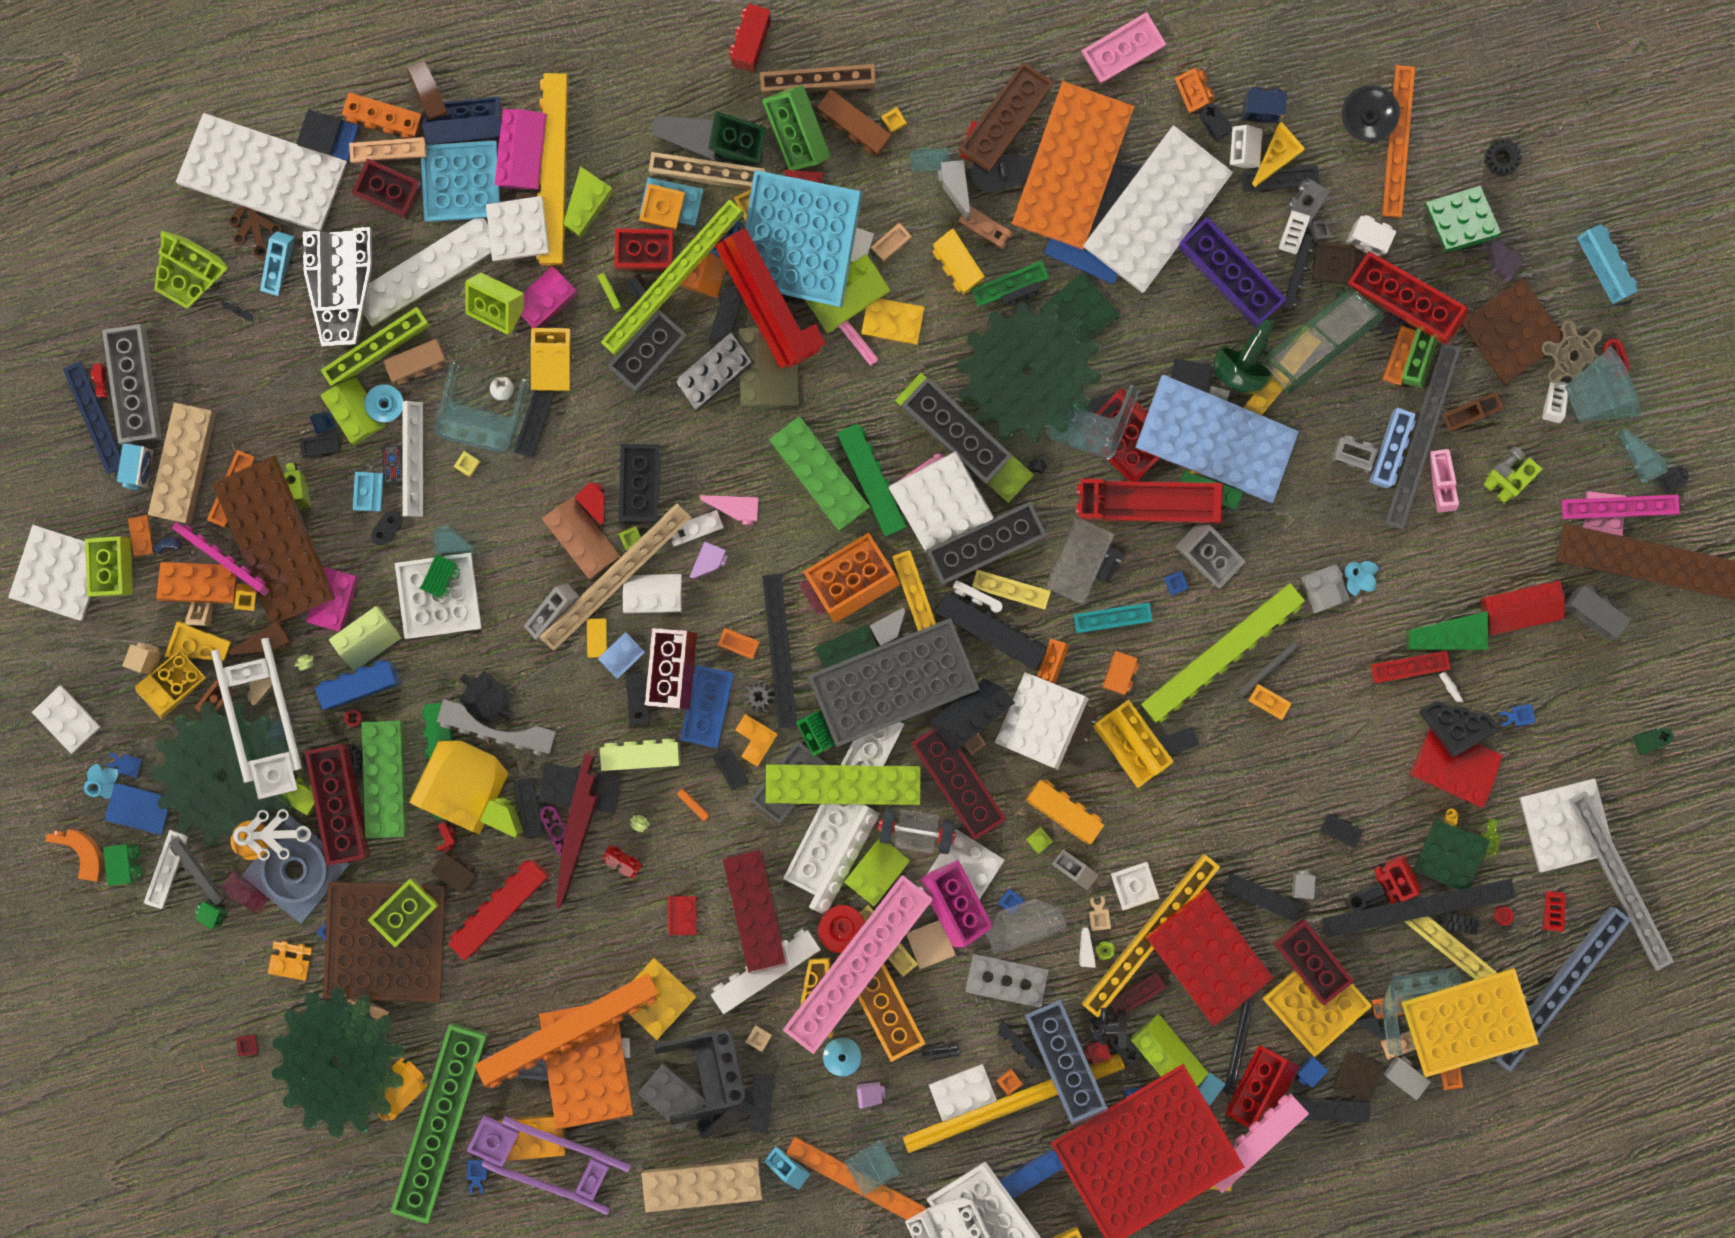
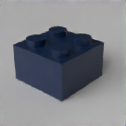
[1242,87,1287,124]

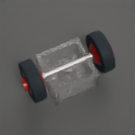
[878,809,956,854]

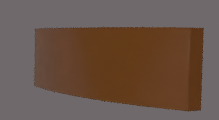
[407,61,447,120]
[1442,391,1505,432]

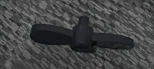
[221,300,253,321]

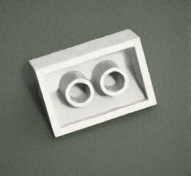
[623,574,682,614]

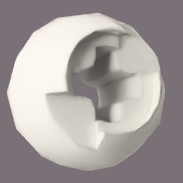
[490,377,514,400]

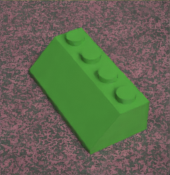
[762,85,831,170]

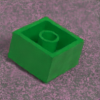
[103,843,143,886]

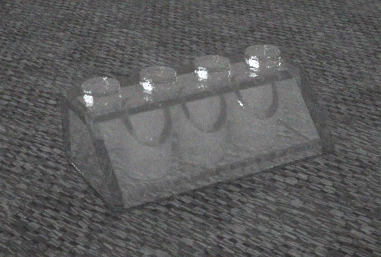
[1044,518,1115,605]

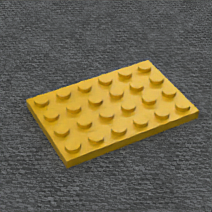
[1401,968,1539,1077]

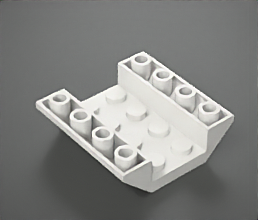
[906,1197,990,1238]

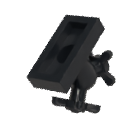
[1089,1007,1126,1048]

